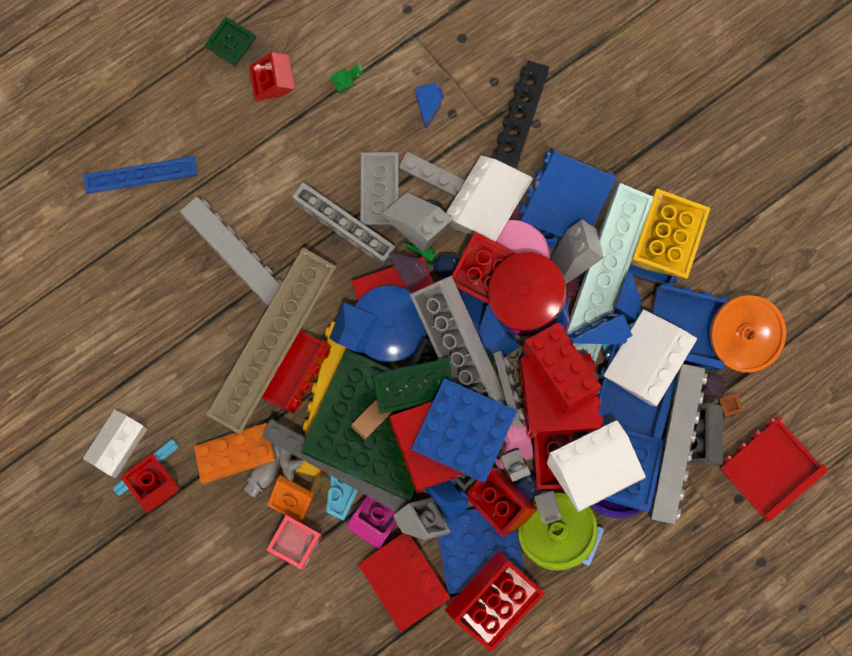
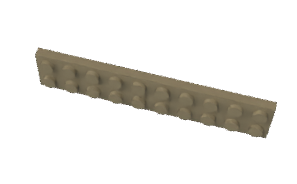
[206,248,336,434]

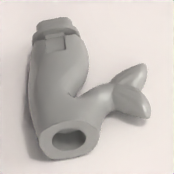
[243,443,303,498]

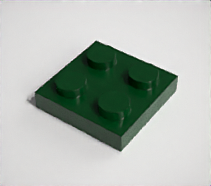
[205,17,256,67]

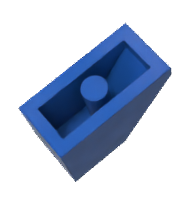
[415,82,444,128]

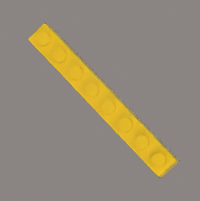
[296,322,350,479]

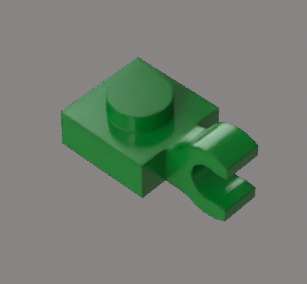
[329,64,363,94]
[405,243,436,266]

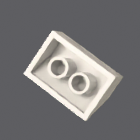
[83,409,147,479]

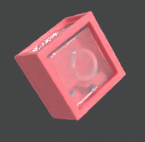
[266,515,322,571]

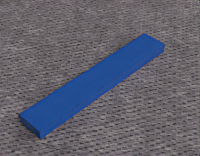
[84,156,198,194]

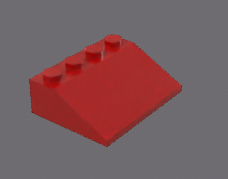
[452,231,517,305]
[358,533,451,632]
[445,551,545,652]

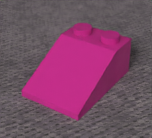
[347,496,414,549]

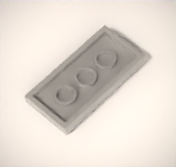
[360,152,399,227]

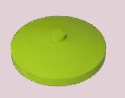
[518,493,598,570]

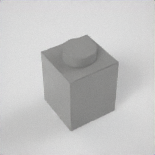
[534,491,562,525]

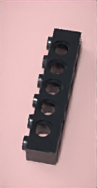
[492,60,549,170]

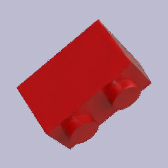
[249,52,295,101]
[121,453,179,513]

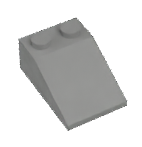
[382,192,453,252]
[551,220,604,284]

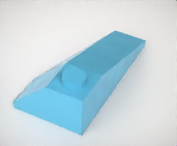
[326,475,358,520]

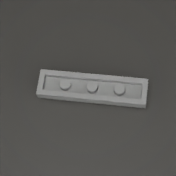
[399,151,465,198]
[493,351,526,429]

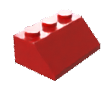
[534,432,574,491]
[466,467,538,537]

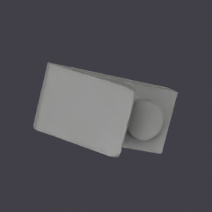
[501,450,531,482]

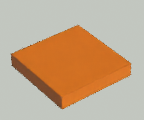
[267,475,314,523]

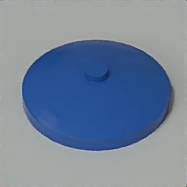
[355,286,427,363]

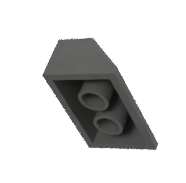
[687,403,723,466]

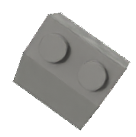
[393,498,451,540]

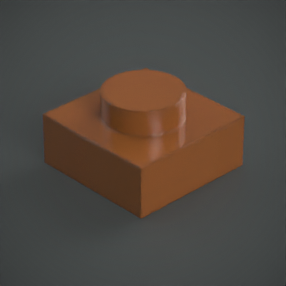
[718,393,743,418]

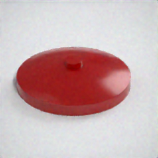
[488,252,566,331]

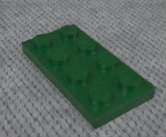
[372,357,453,414]

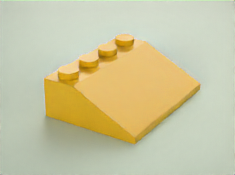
[630,189,710,279]

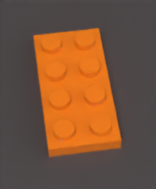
[194,423,276,484]

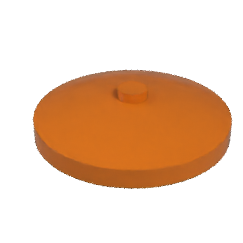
[710,295,786,373]

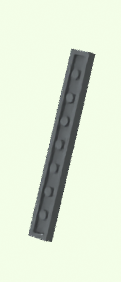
[262,419,406,512]

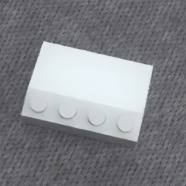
[446,155,533,241]
[603,310,697,407]
[547,420,646,512]

